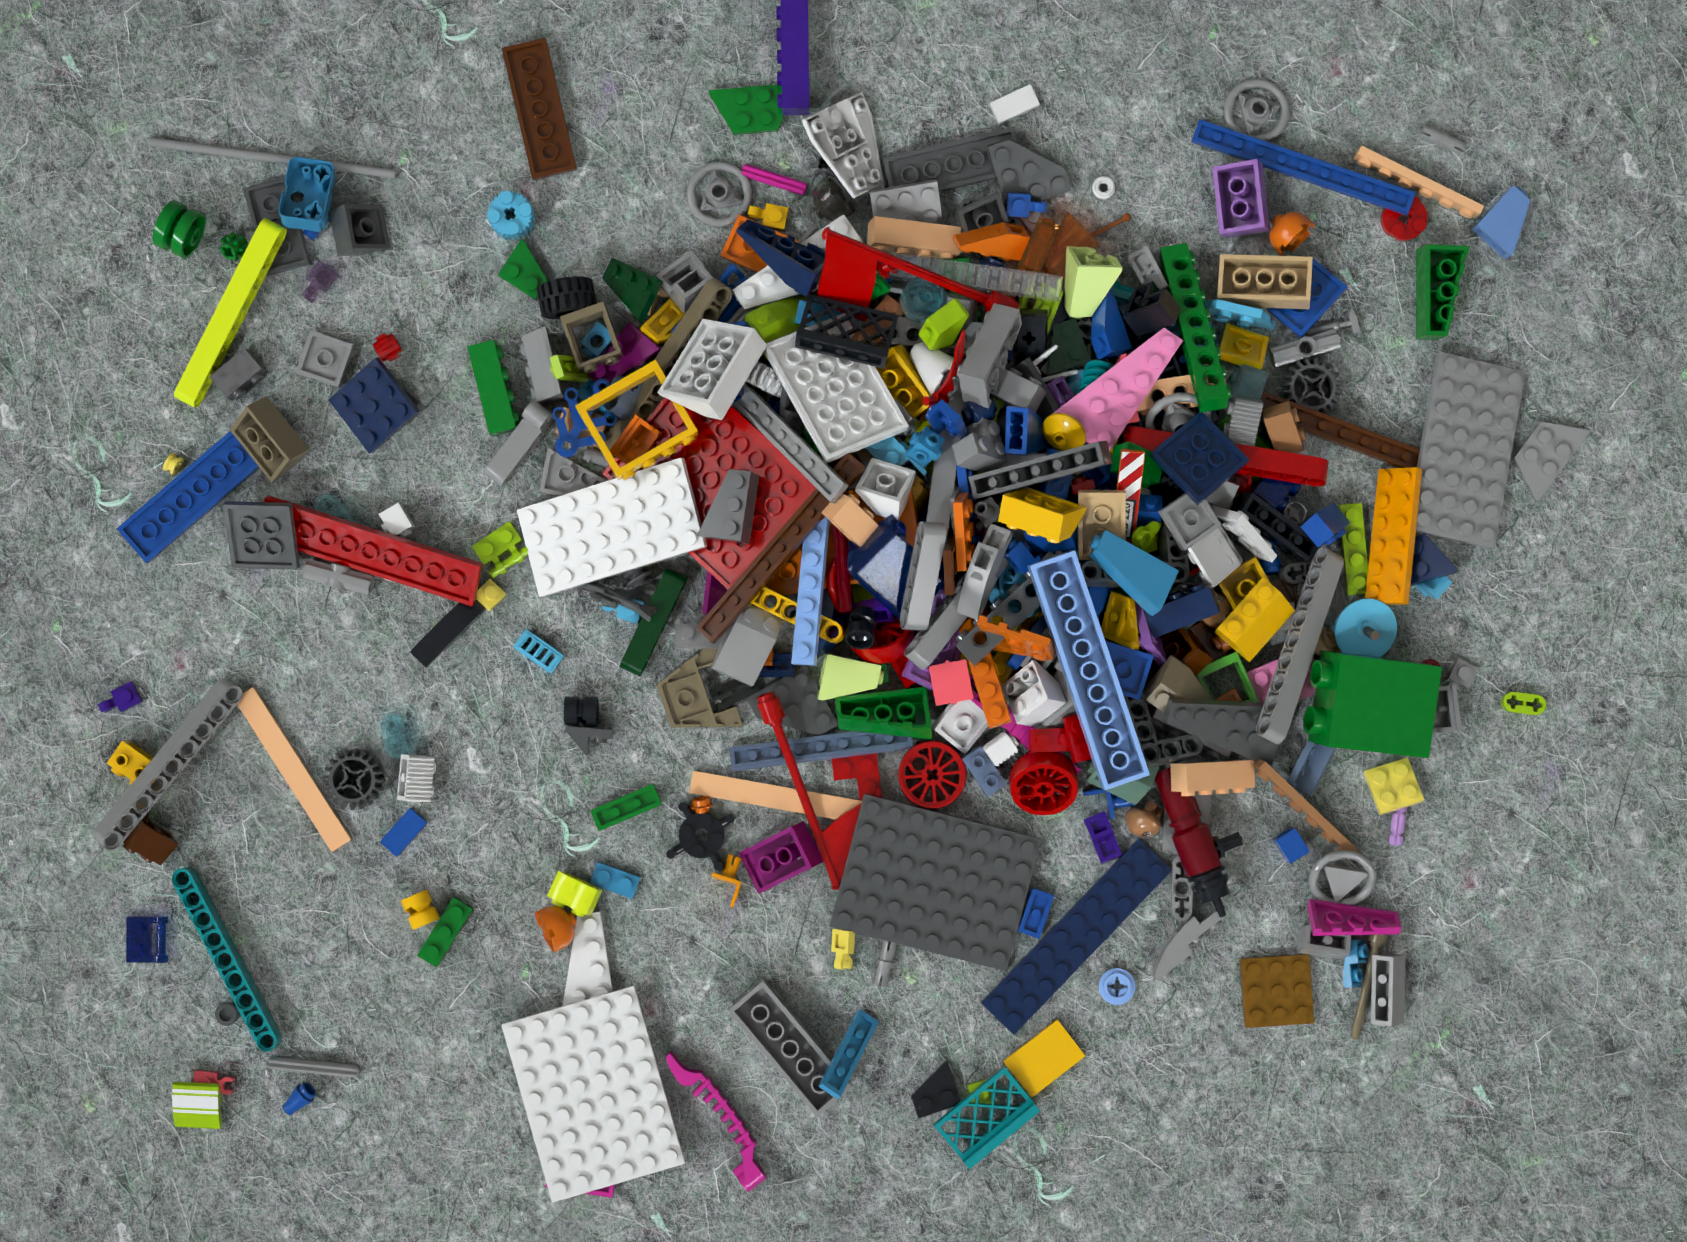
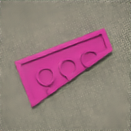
[1307,899,1402,936]

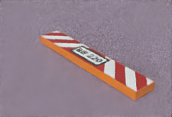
[1107,449,1145,578]

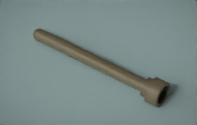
[1351,934,1388,1040]

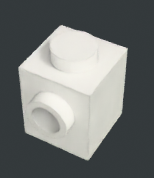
[379,503,416,538]

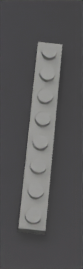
[733,382,849,503]

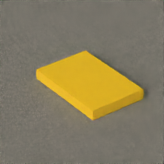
[1003,1019,1085,1098]

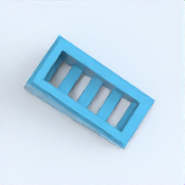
[513,629,564,674]

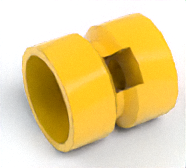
[400,889,440,930]

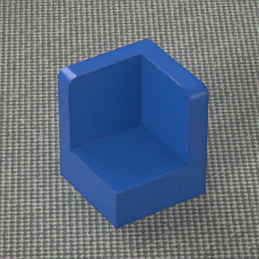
[1272,827,1309,864]

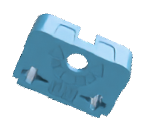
[278,157,336,232]

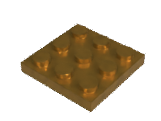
[1239,954,1314,1028]

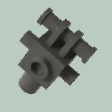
[974,496,1005,531]

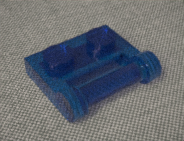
[126,916,168,963]

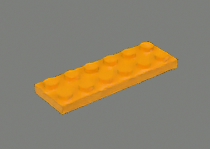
[1365,467,1422,605]

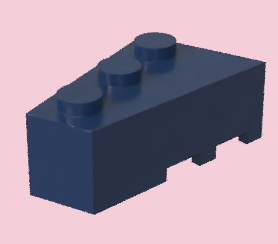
[1143,582,1221,638]

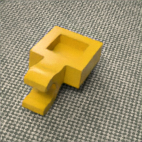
[748,203,788,231]

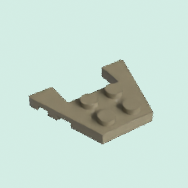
[656,649,743,728]

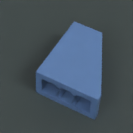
[1471,185,1530,259]

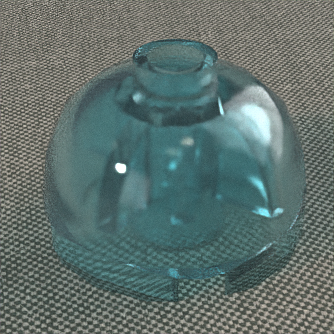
[899,277,947,324]

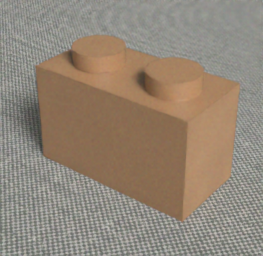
[1262,401,1306,453]

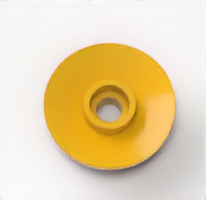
[1042,413,1086,451]

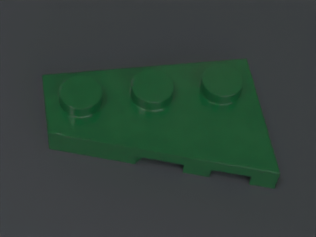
[602,258,663,322]

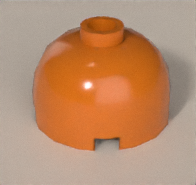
[1269,212,1315,256]
[535,906,577,952]

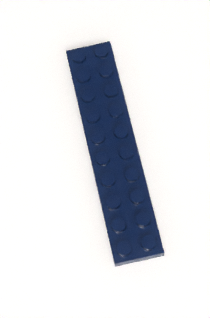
[981,838,1172,1035]

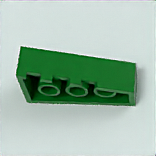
[1416,244,1470,340]
[835,687,932,739]

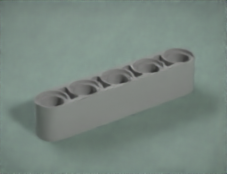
[900,521,947,631]

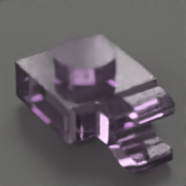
[302,261,339,303]

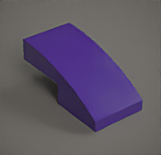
[1084,811,1123,865]

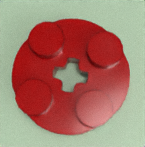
[1380,196,1427,242]

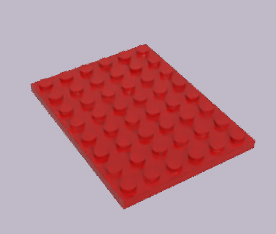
[602,398,816,590]

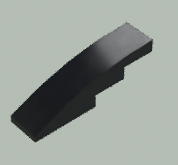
[410,588,486,668]

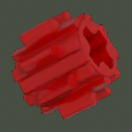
[372,333,403,362]

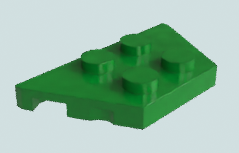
[708,84,784,135]

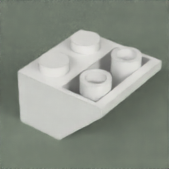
[1002,660,1067,727]

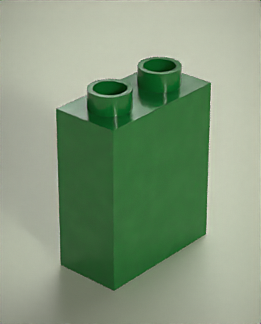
[1303,650,1442,758]

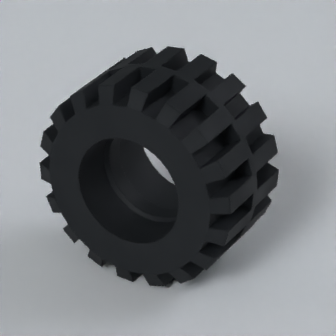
[536,276,597,319]

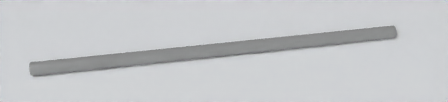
[149,137,397,179]

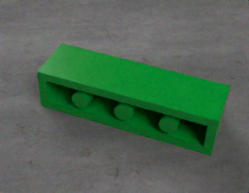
[467,340,521,437]

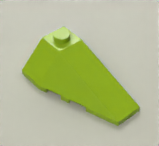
[745,291,818,361]

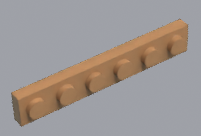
[1253,759,1362,859]

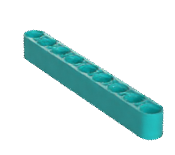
[171,867,282,1052]

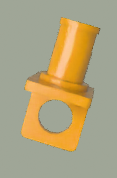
[711,854,742,909]

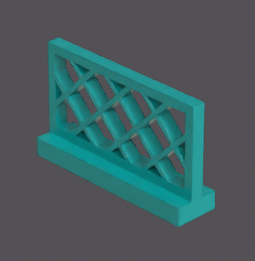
[933,1066,1040,1170]

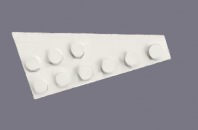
[732,214,863,310]
[563,911,613,1006]

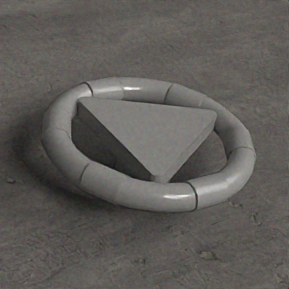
[1224,79,1290,142]
[686,162,753,227]
[1145,392,1212,433]
[1309,850,1376,905]

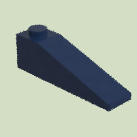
[736,219,825,296]

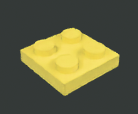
[1363,757,1424,815]

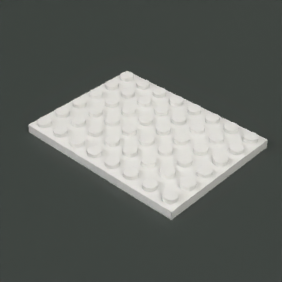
[501,985,685,1203]

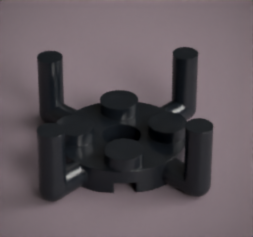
[666,801,736,871]

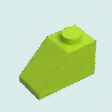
[918,298,970,351]

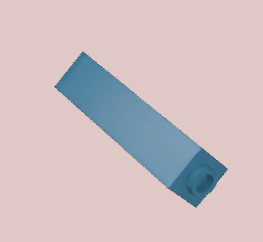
[1089,530,1179,616]

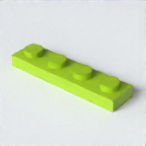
[1338,503,1368,596]

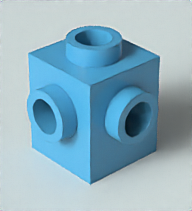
[905,426,945,468]

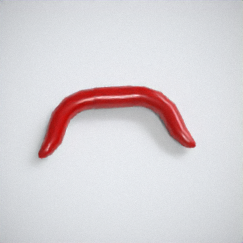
[826,557,846,614]

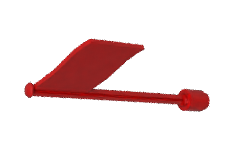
[818,227,1019,322]
[757,691,882,890]

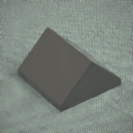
[955,191,1009,233]

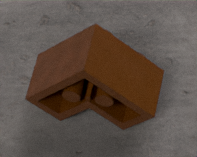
[121,814,179,865]

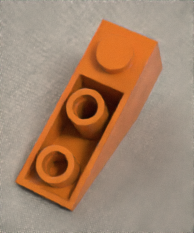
[953,222,1030,261]

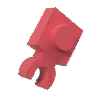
[193,1069,235,1095]

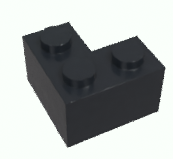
[1123,281,1181,337]

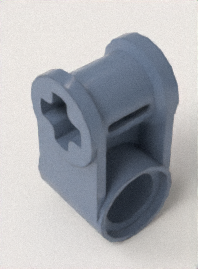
[604,376,642,420]

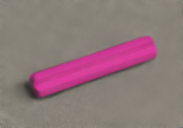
[742,164,807,195]

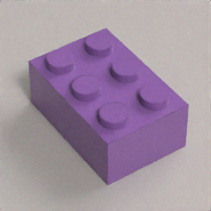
[1212,159,1270,238]

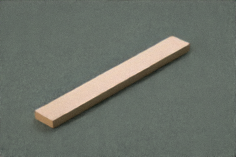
[237,687,352,852]
[689,770,862,819]

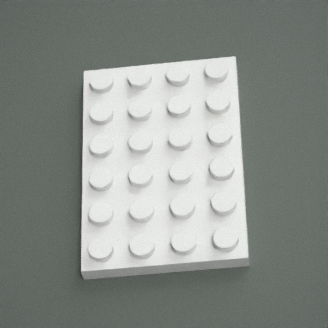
[764,313,909,463]

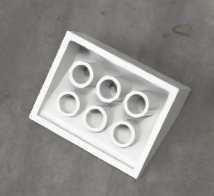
[657,319,767,420]

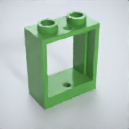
[1195,652,1259,702]

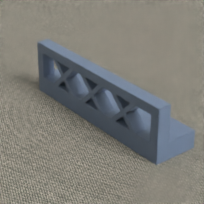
[1287,741,1337,797]

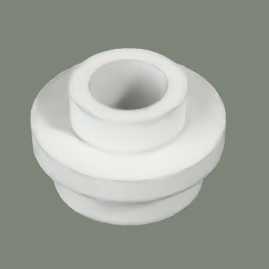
[1092,176,1115,199]

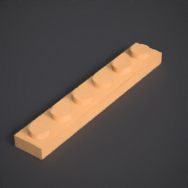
[1353,146,1484,218]

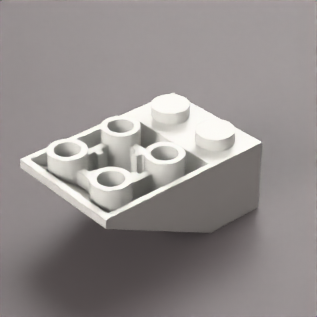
[1187,523,1243,588]

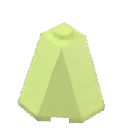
[1064,246,1122,319]
[817,654,884,700]

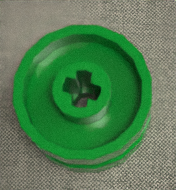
[152,200,206,259]

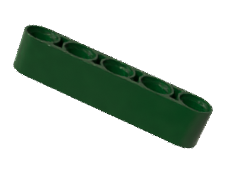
[619,567,688,677]

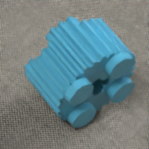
[487,190,535,241]

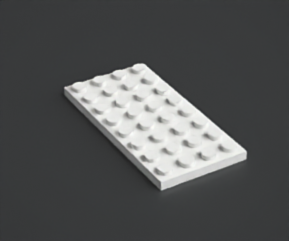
[517,458,708,597]

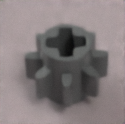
[810,154,835,181]

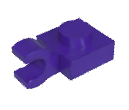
[97,681,143,713]

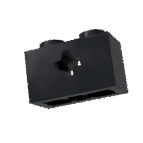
[1013,308,1048,361]

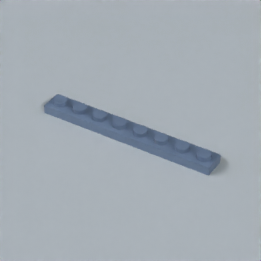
[729,731,913,772]

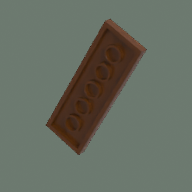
[502,38,577,181]

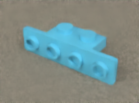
[865,436,928,477]

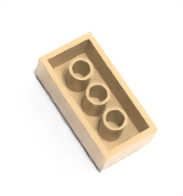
[1217,254,1313,309]

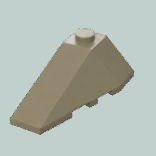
[1143,655,1212,712]

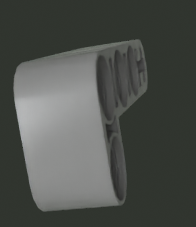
[484,400,554,487]

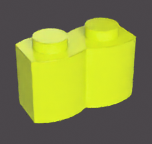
[547,871,602,917]

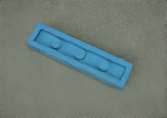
[819,1009,879,1099]

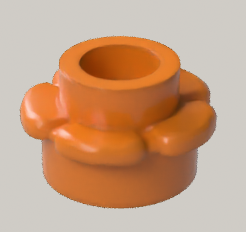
[691,796,713,814]

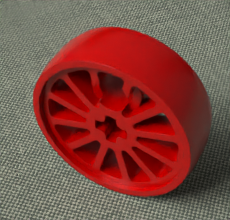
[851,603,916,664]
[898,740,966,809]
[1009,752,1079,815]

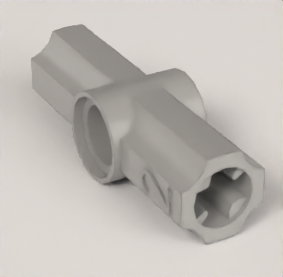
[1269,329,1341,368]
[302,559,375,595]

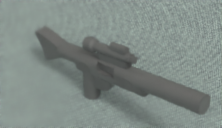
[579,581,656,622]

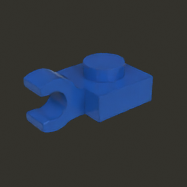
[1005,192,1047,217]

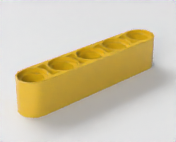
[750,587,845,643]

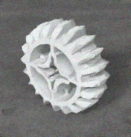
[746,361,783,398]

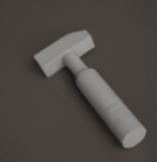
[1306,311,1360,337]

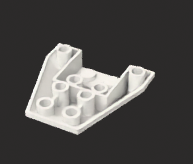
[802,92,884,198]

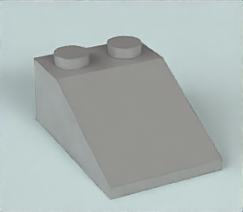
[711,604,783,687]

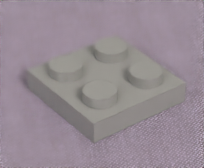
[295,330,355,388]
[1158,493,1221,551]

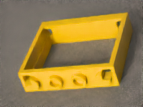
[575,360,698,481]

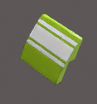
[172,1082,222,1129]

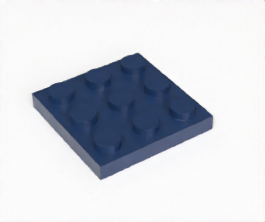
[329,357,420,454]
[1150,412,1249,506]

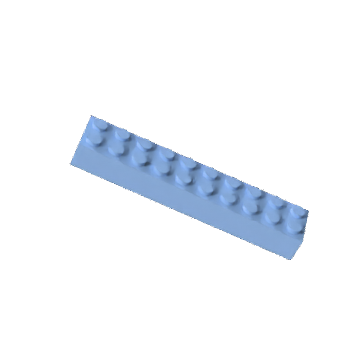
[1027,550,1150,790]

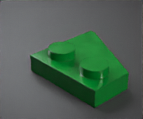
[498,239,548,301]

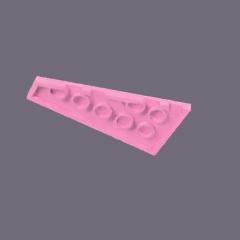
[1052,328,1183,451]

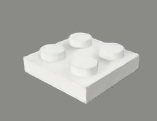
[931,700,988,754]

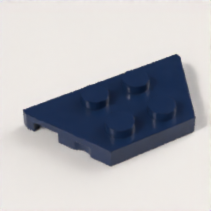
[1410,534,1459,586]

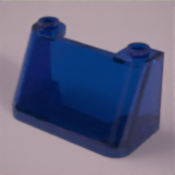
[847,514,945,620]

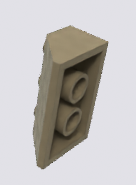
[230,396,309,483]

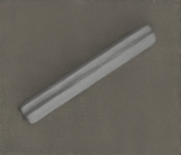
[268,1056,359,1078]

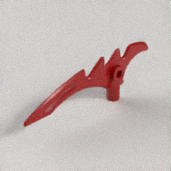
[922,330,965,430]

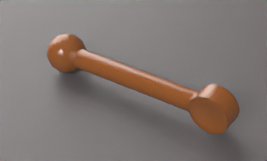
[1088,213,1131,239]

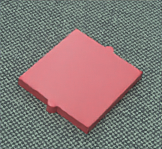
[929,659,974,706]

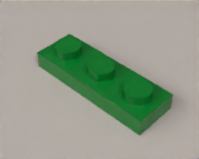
[590,783,662,831]
[417,896,474,967]

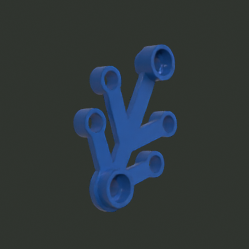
[552,379,617,457]

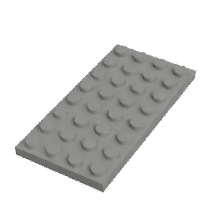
[1416,352,1525,549]

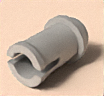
[583,446,614,468]

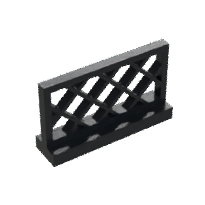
[795,294,899,369]

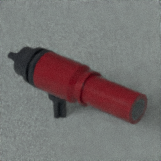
[1154,766,1243,917]

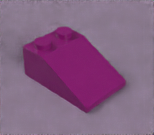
[739,821,824,894]

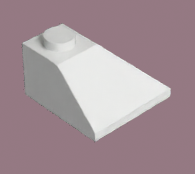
[855,458,916,521]

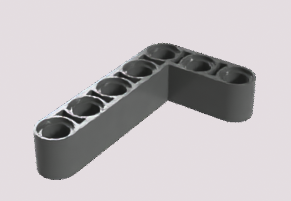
[1080,523,1189,588]
[1123,692,1203,768]

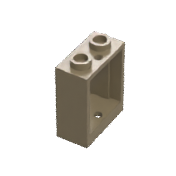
[560,301,624,373]

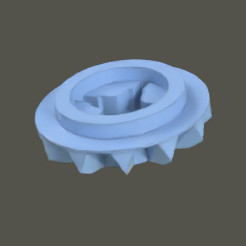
[1098,968,1135,1005]

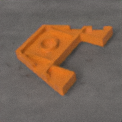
[977,615,1056,661]

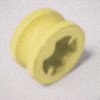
[163,452,184,476]

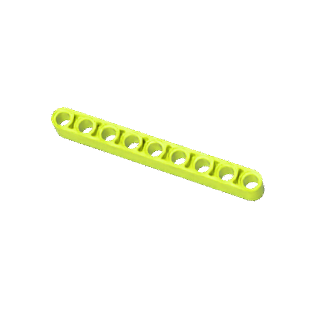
[174,218,287,408]

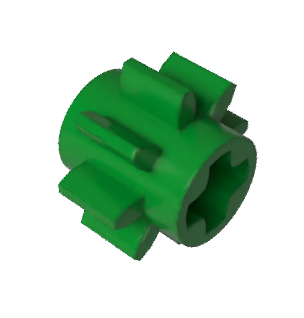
[219,232,249,262]

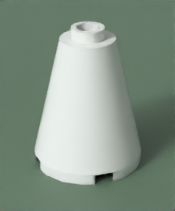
[910,342,963,401]

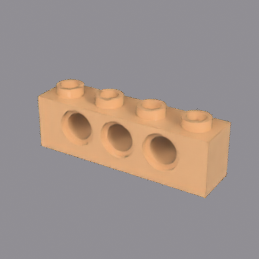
[1137,375,1227,415]

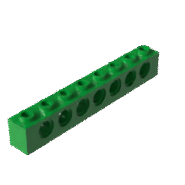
[1159,243,1232,413]

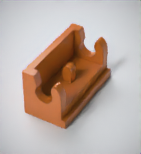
[609,414,661,464]

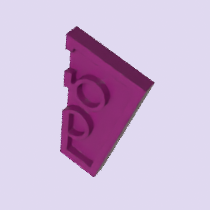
[587,322,661,389]

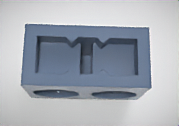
[961,744,1007,797]

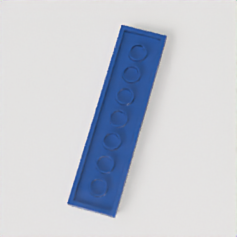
[116,431,259,563]

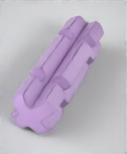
[1389,807,1407,846]

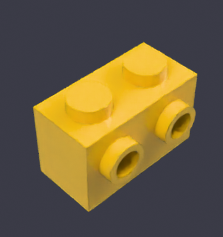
[107,740,155,784]

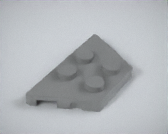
[1512,422,1590,502]

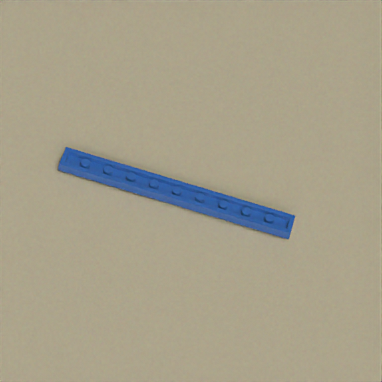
[1191,119,1416,216]

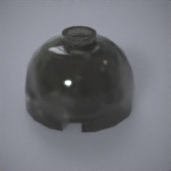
[813,176,856,222]

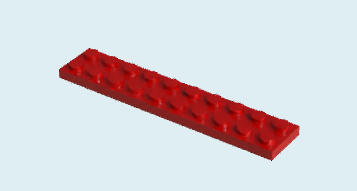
[264,495,483,606]

